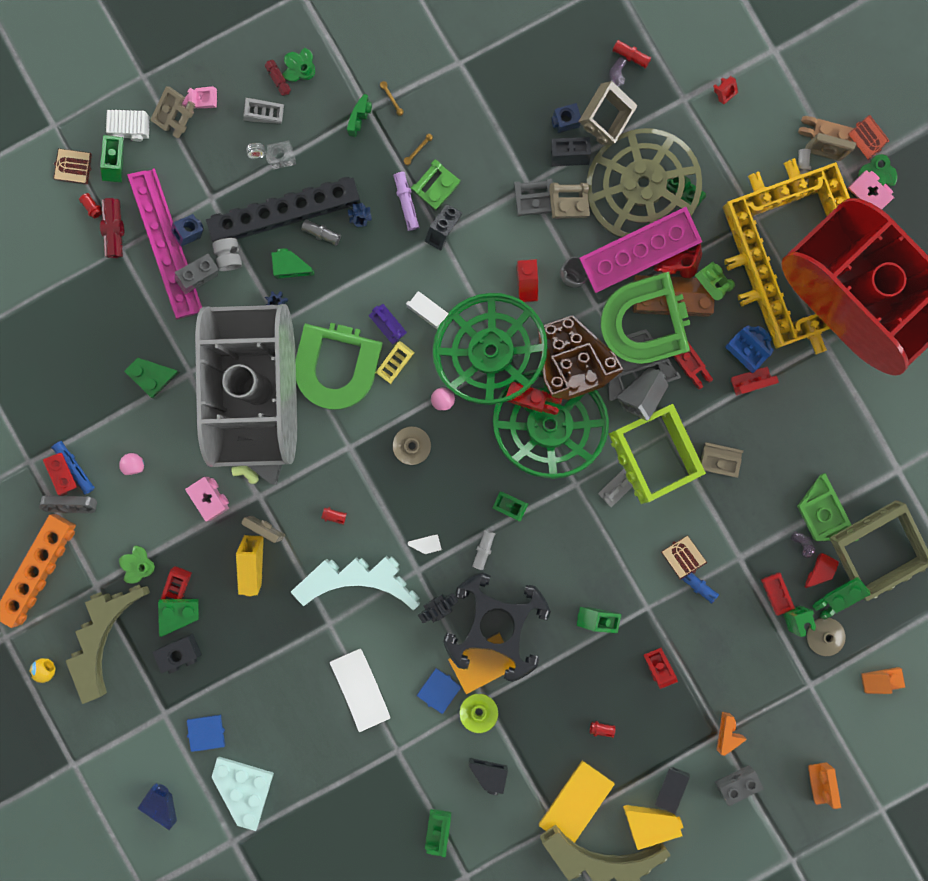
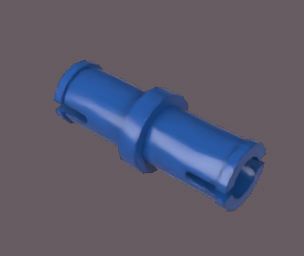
[681,570,719,604]

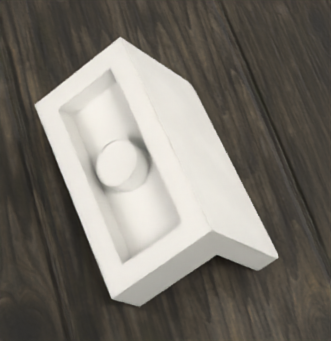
[406,291,449,329]

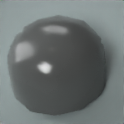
[560,257,588,288]

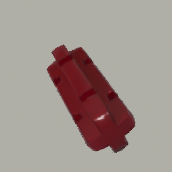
[265,60,291,96]

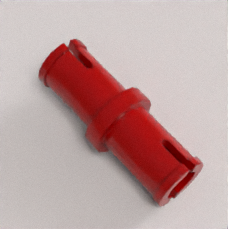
[612,40,652,69]

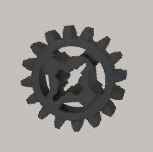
[418,593,458,623]

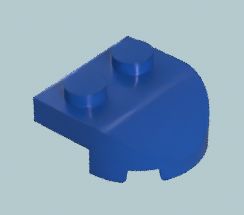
[725,325,773,373]

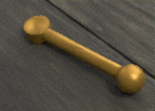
[380,81,404,116]
[404,134,433,165]

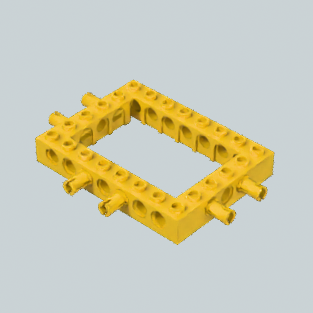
[722,158,850,355]

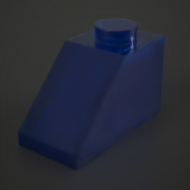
[137,783,177,830]

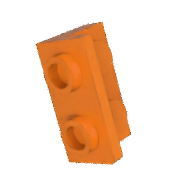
[808,762,841,809]

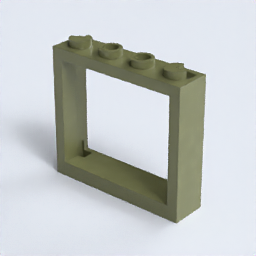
[830,500,928,601]

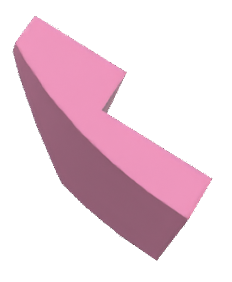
[182,86,217,108]

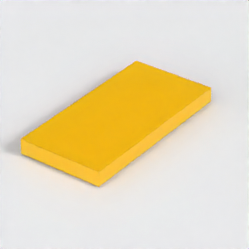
[539,760,615,843]

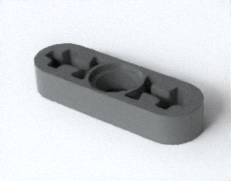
[39,496,97,513]

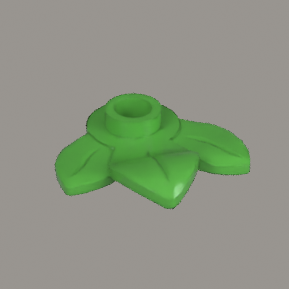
[119,546,155,583]

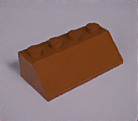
[633,275,714,317]

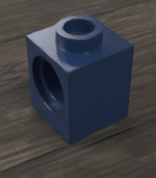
[551,103,581,133]
[171,214,203,247]

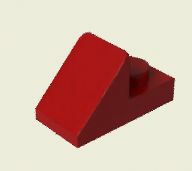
[644,648,678,689]

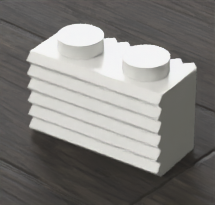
[106,110,150,142]

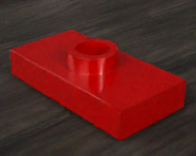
[761,572,795,616]

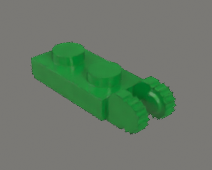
[813,577,870,619]

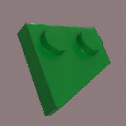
[124,358,179,398]
[158,599,199,637]

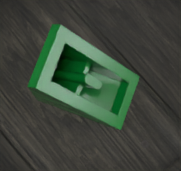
[492,491,528,521]

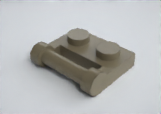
[549,183,590,219]

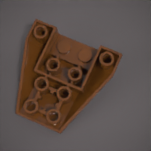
[538,315,623,400]

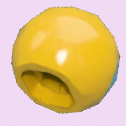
[29,658,56,683]

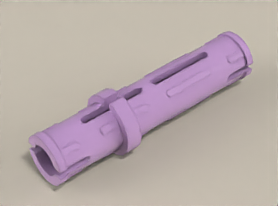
[393,172,420,231]

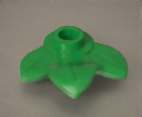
[282,48,315,82]
[858,154,897,193]

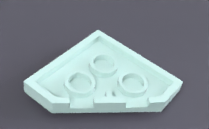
[212,757,274,831]

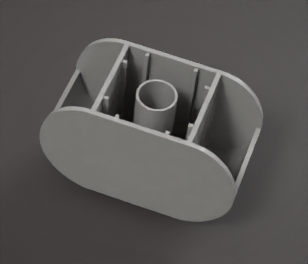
[195,304,297,467]

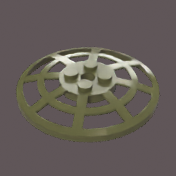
[587,128,702,238]

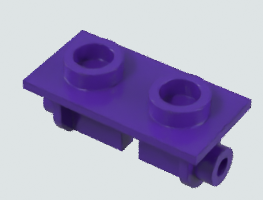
[368,304,407,345]

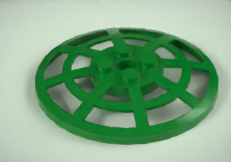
[433,293,548,405]
[493,369,609,479]

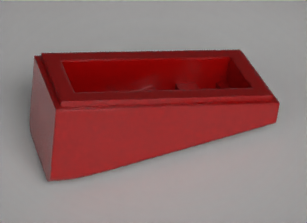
[161,566,192,599]

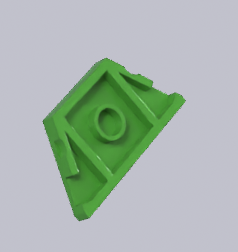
[797,473,859,541]

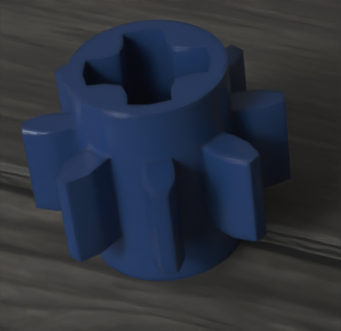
[348,203,372,227]
[265,291,289,305]

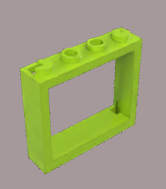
[608,404,706,504]

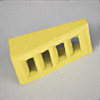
[375,341,415,384]

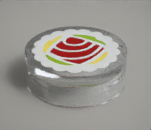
[245,143,265,159]

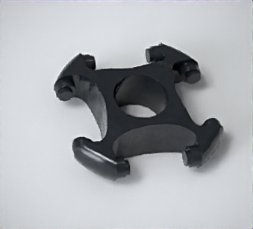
[443,572,551,682]

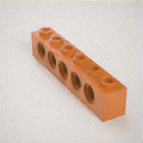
[0,514,76,628]

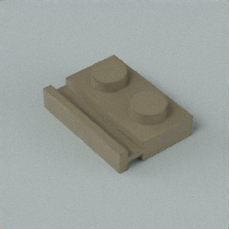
[700,443,743,478]

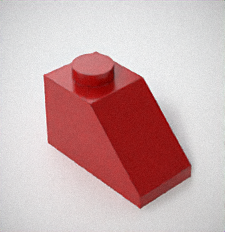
[516,259,538,302]

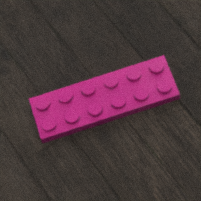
[579,207,702,293]

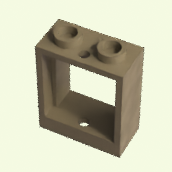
[578,81,638,145]

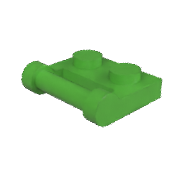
[411,159,460,211]
[695,262,735,300]

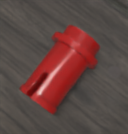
[79,193,102,219]
[321,507,347,525]
[590,721,616,738]

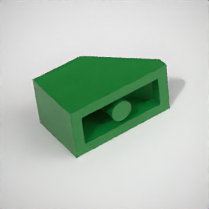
[100,135,123,183]
[272,248,315,279]
[576,607,621,633]

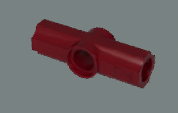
[100,198,125,258]

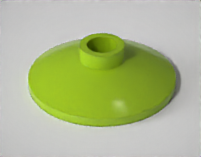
[460,694,498,733]

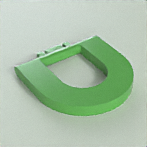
[600,272,690,364]
[296,323,383,410]

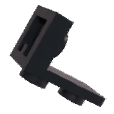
[425,204,462,251]

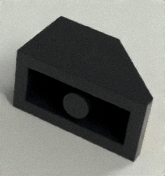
[469,758,508,795]

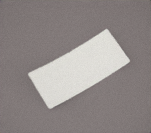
[330,649,390,732]

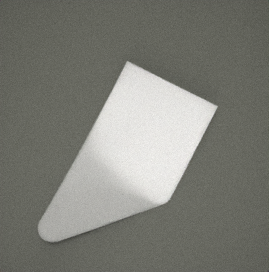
[408,534,441,554]

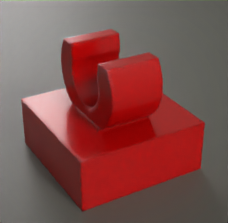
[713,76,738,104]

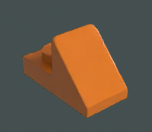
[861,667,905,694]
[717,712,747,756]

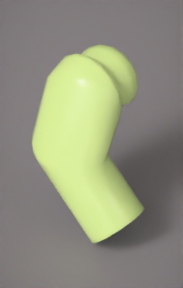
[232,466,259,484]

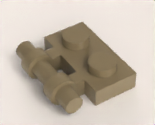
[150,87,196,138]

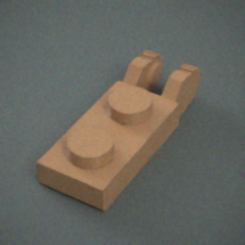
[798,116,855,141]

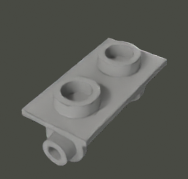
[598,469,633,507]

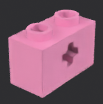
[847,171,894,209]
[185,477,230,522]

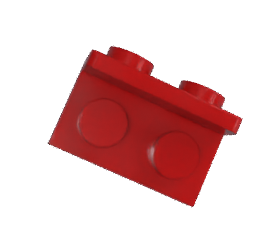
[731,367,779,396]
[43,453,77,496]

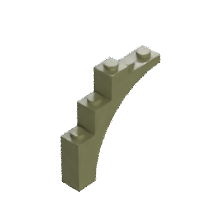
[66,585,150,704]
[540,825,671,881]

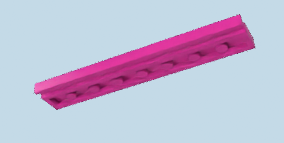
[127,168,202,320]

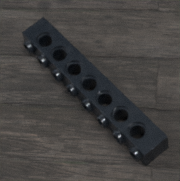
[206,177,361,242]

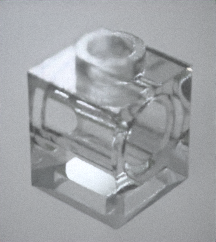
[265,140,296,169]

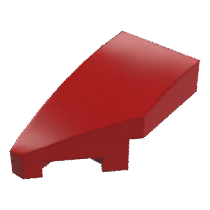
[804,553,839,588]

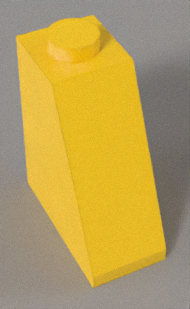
[236,535,263,596]
[623,805,683,850]

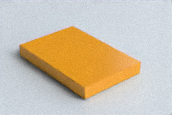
[448,633,515,694]

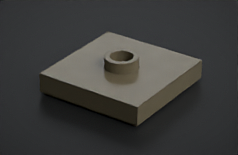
[805,133,856,161]
[242,516,285,543]

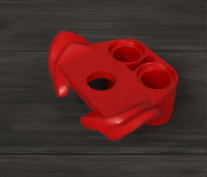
[653,243,702,278]

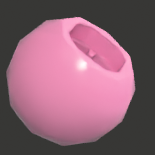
[431,387,455,410]
[119,453,144,475]

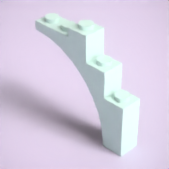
[291,556,420,610]

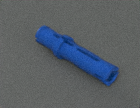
[51,441,95,495]

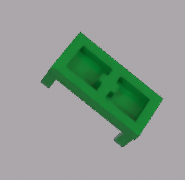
[783,606,816,637]
[425,809,451,857]

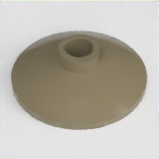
[393,427,431,465]
[806,618,846,656]

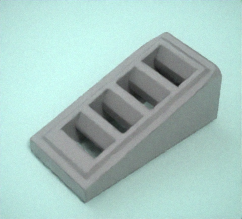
[243,98,284,124]

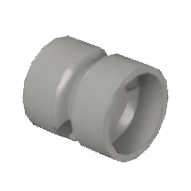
[212,238,242,271]

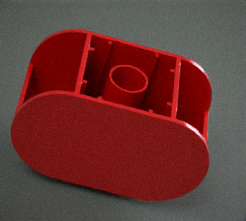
[781,198,928,376]

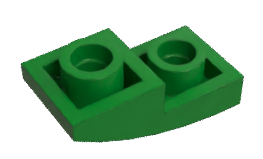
[347,94,372,137]
[666,176,706,208]

